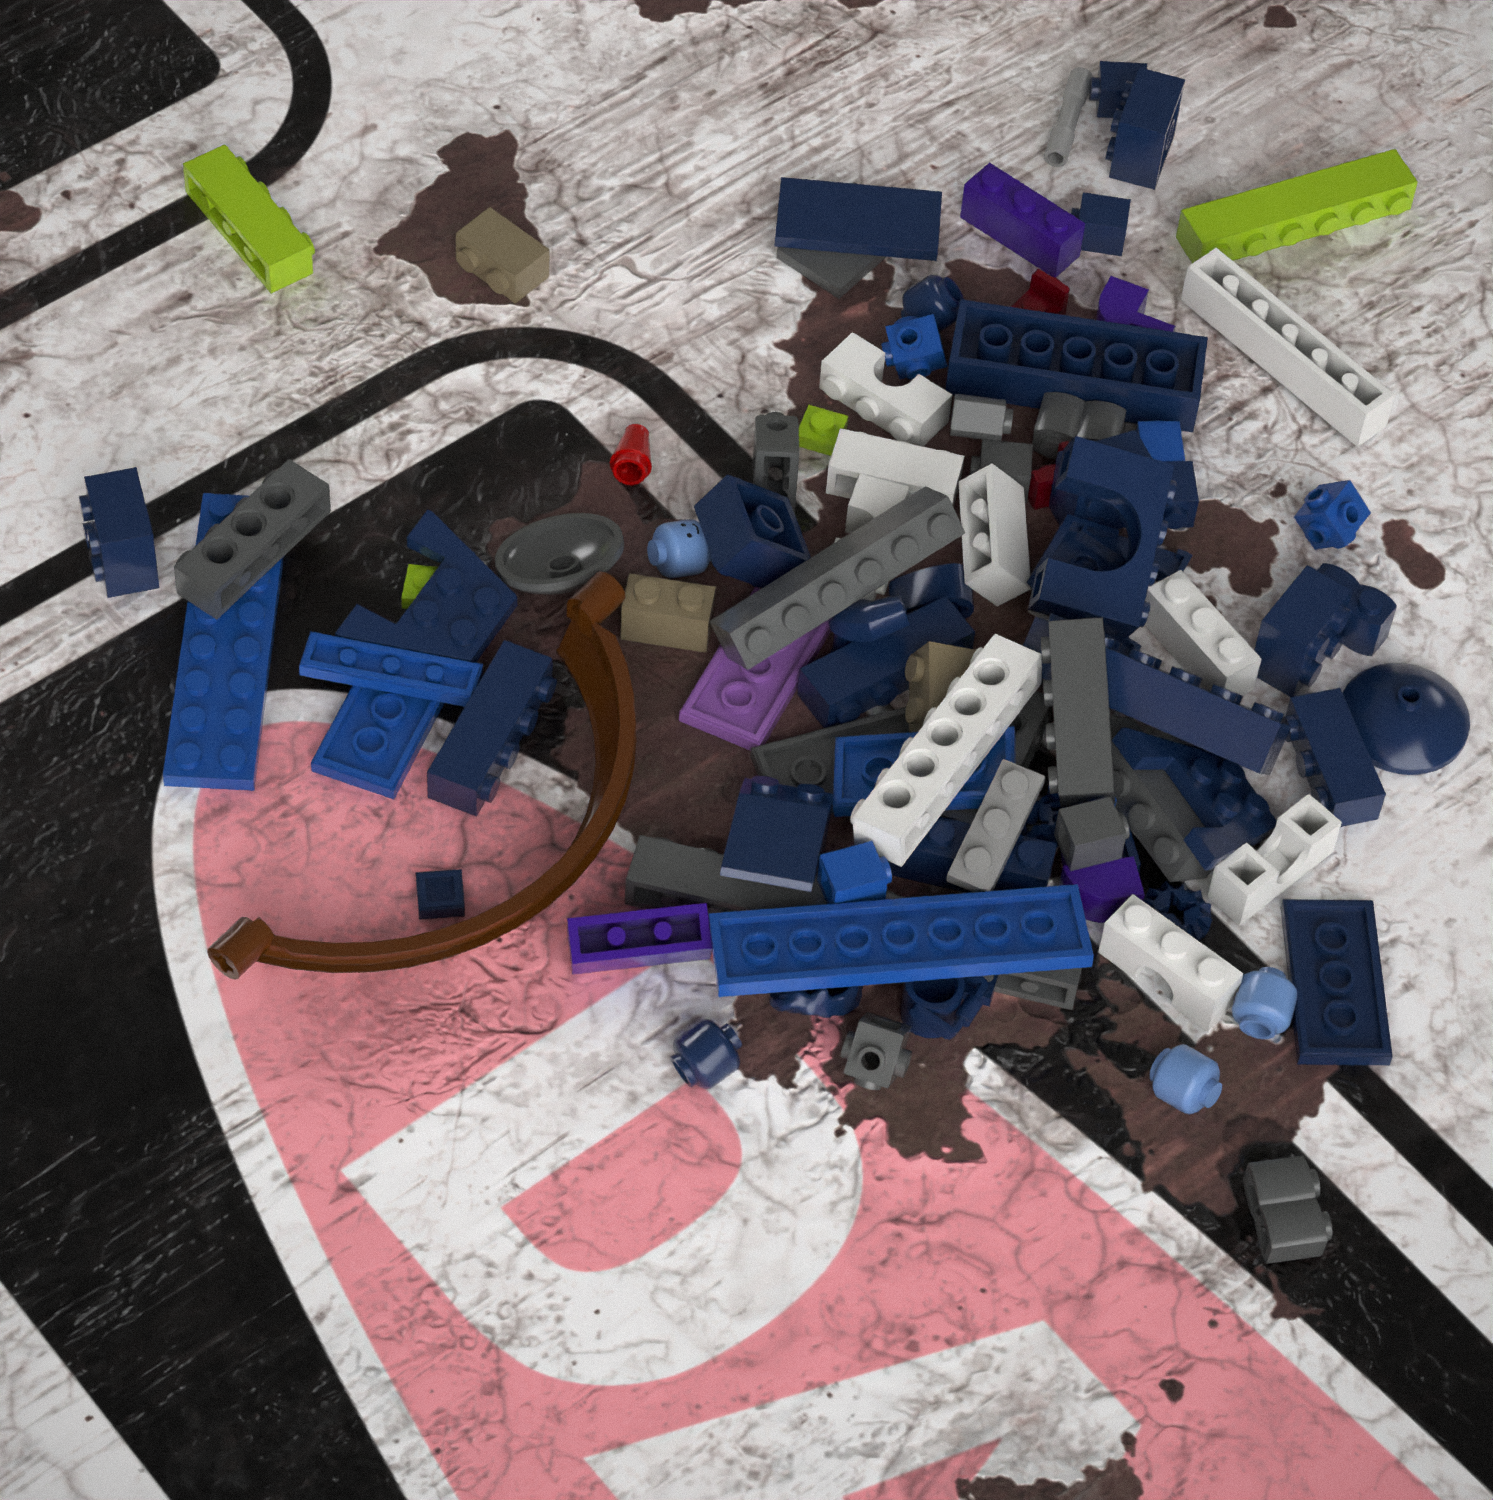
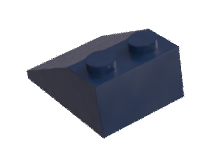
[720,776,834,892]

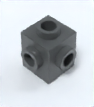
[841,1012,912,1090]

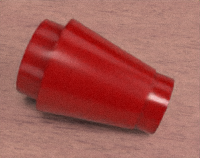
[610,424,652,485]

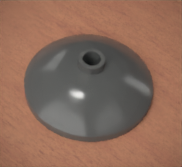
[495,513,624,595]

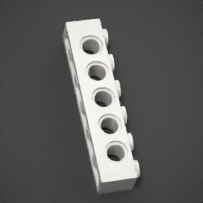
[850,634,1042,867]

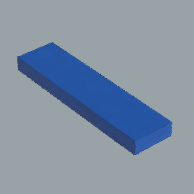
[299,631,483,707]

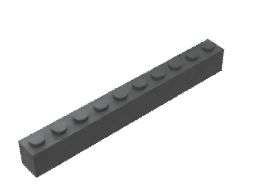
[625,835,1082,1010]

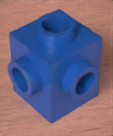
[881,314,948,380]
[1294,480,1371,550]

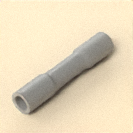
[1044,67,1093,167]

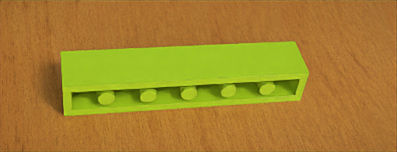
[1176,149,1418,264]

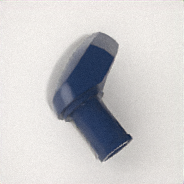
[828,595,910,653]

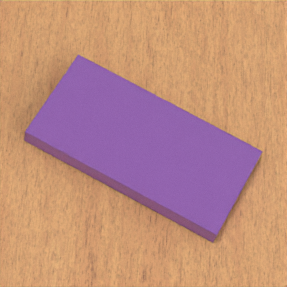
[679,587,831,751]

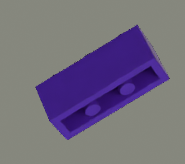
[960,162,1085,278]
[567,903,712,975]

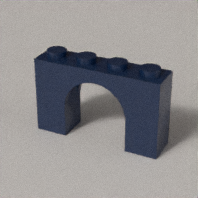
[1028,436,1177,638]

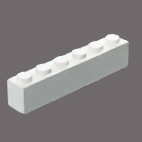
[1181,248,1395,447]

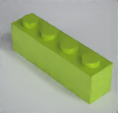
[183,144,315,294]

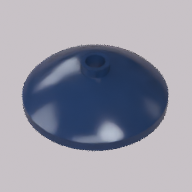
[1343,663,1470,775]

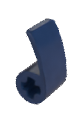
[889,563,974,619]

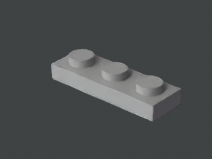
[947,759,1045,893]

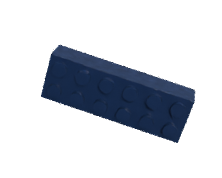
[945,299,1208,432]
[1023,613,1291,775]

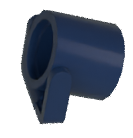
[900,976,988,1040]

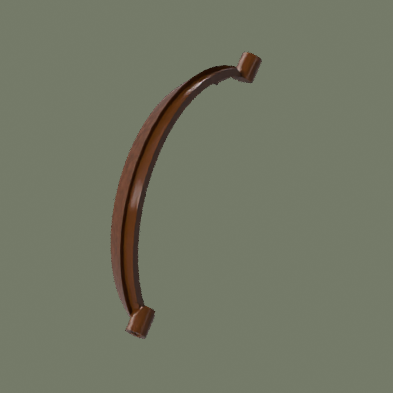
[207,571,637,980]

